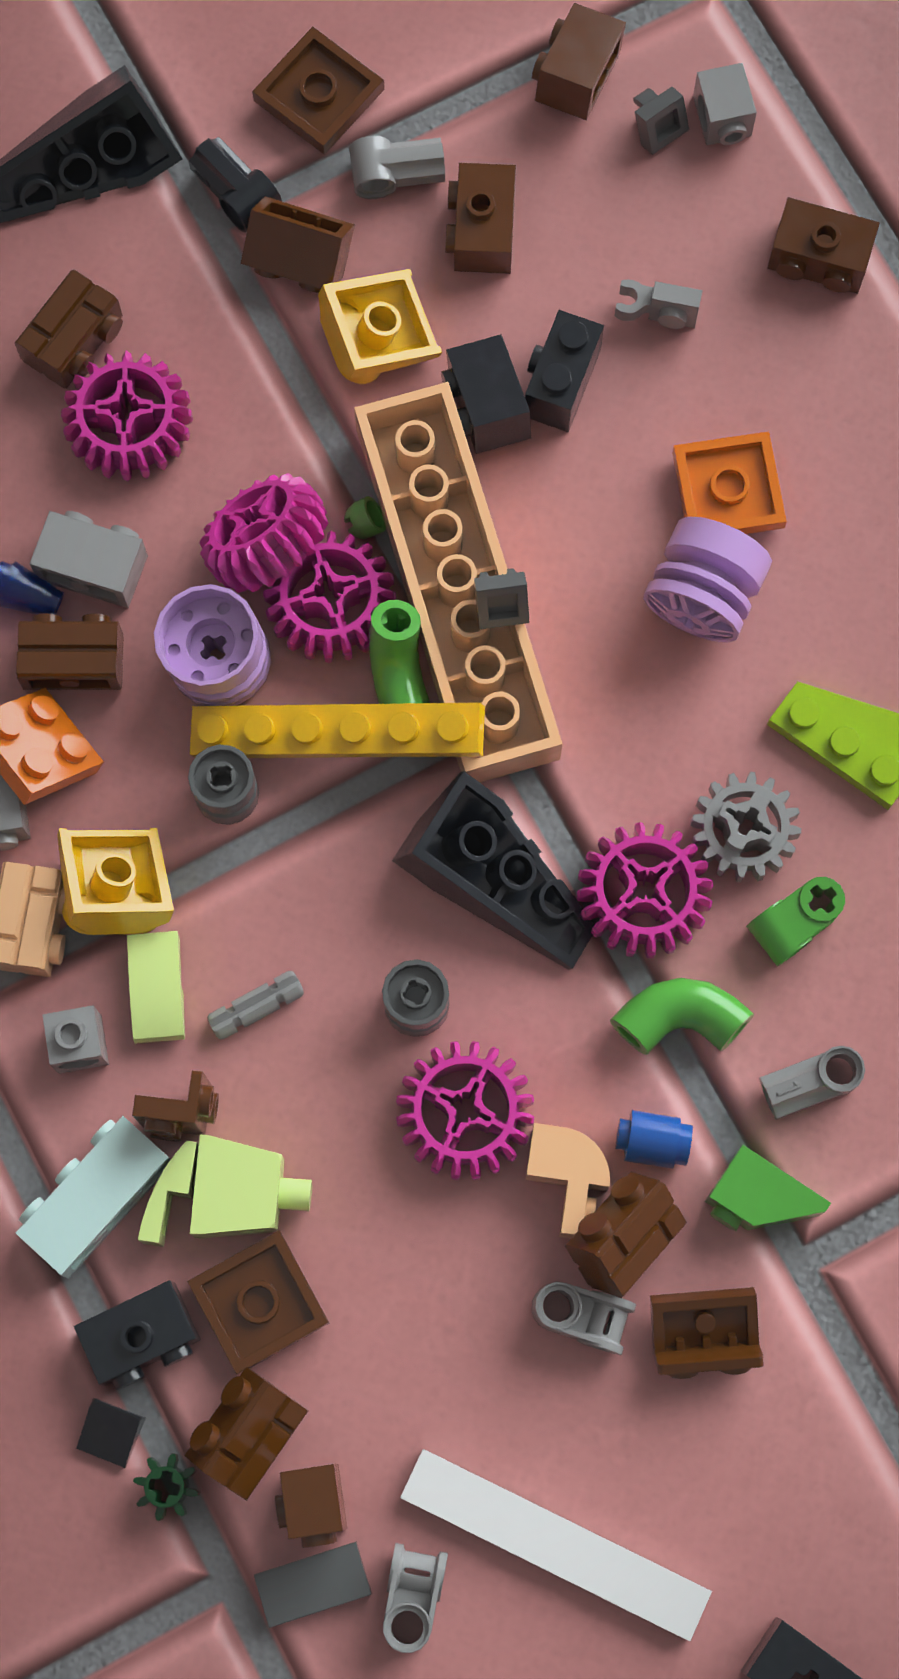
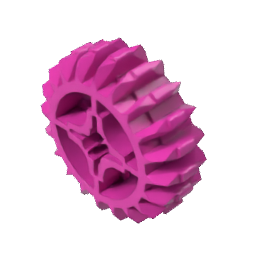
[61,350,193,482]
[199,473,329,593]
[263,530,397,664]
[577,822,713,958]
[396,1041,534,1180]

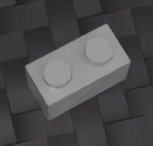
[30,511,148,608]

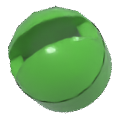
[344,496,386,539]

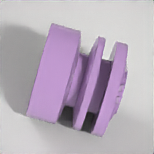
[643,517,772,643]
[154,584,271,706]

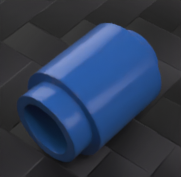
[615,1110,693,1169]

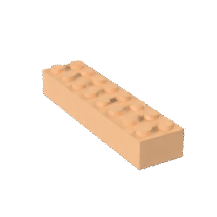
[354,382,563,783]

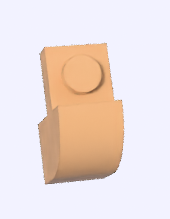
[525,1123,610,1239]

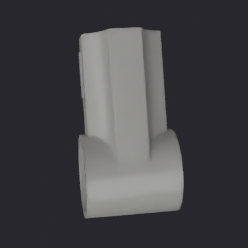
[349,136,445,199]
[759,1046,865,1120]

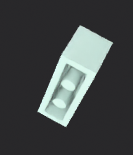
[16,1116,171,1279]

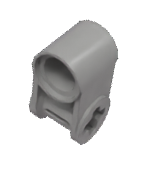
[531,1282,636,1355]
[383,1543,448,1653]

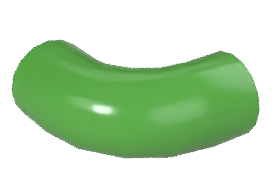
[369,600,430,704]
[610,978,754,1055]

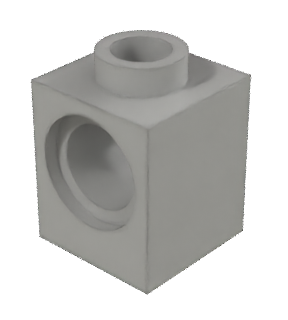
[693,63,757,145]
[42,1005,109,1074]

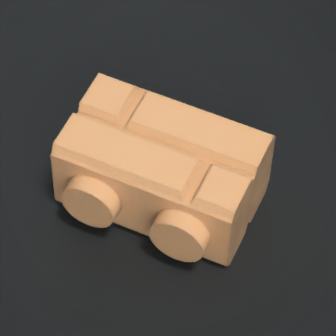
[0,862,66,977]

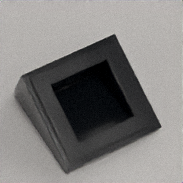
[76,1398,146,1468]

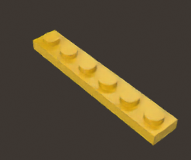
[190,703,485,758]

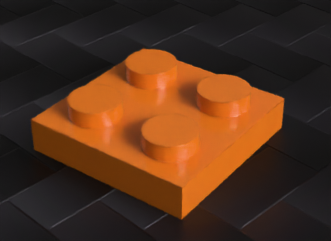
[672,431,787,534]
[0,688,104,805]

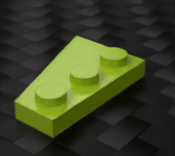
[767,681,899,810]

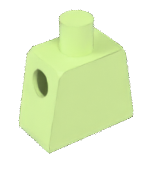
[190,1134,312,1238]

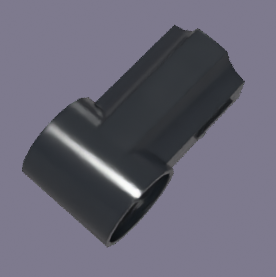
[189,137,282,232]

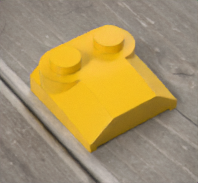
[318,269,442,384]
[57,828,174,935]

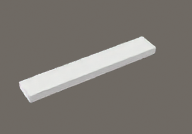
[400,1449,712,1641]

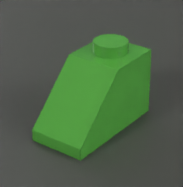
[704,1145,831,1231]

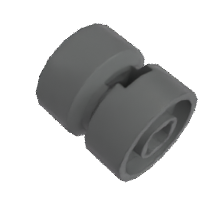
[188,744,259,825]
[382,959,449,1037]

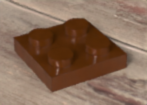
[252,26,385,155]
[187,1230,330,1375]

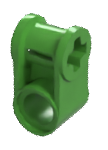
[746,877,845,967]

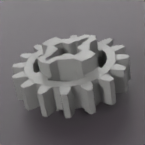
[690,772,801,882]

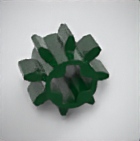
[133,1453,201,1521]

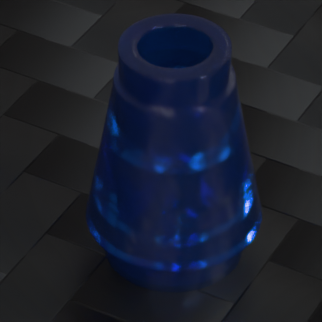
[0,561,65,615]

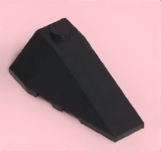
[0,65,182,223]
[392,771,595,970]

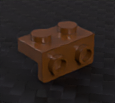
[132,1070,219,1141]
[650,1287,764,1379]

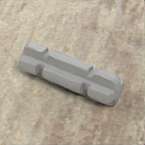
[207,971,304,1039]

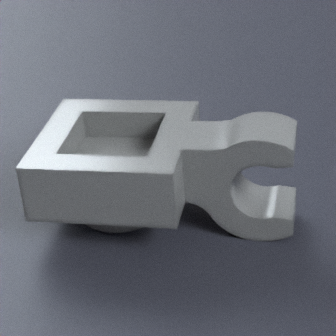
[615,279,703,329]

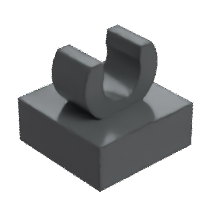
[633,86,689,155]
[474,568,530,629]

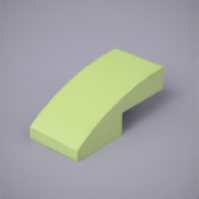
[127,931,185,1044]
[138,1141,199,1247]

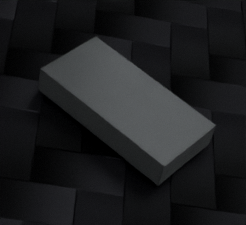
[254,1541,372,1628]

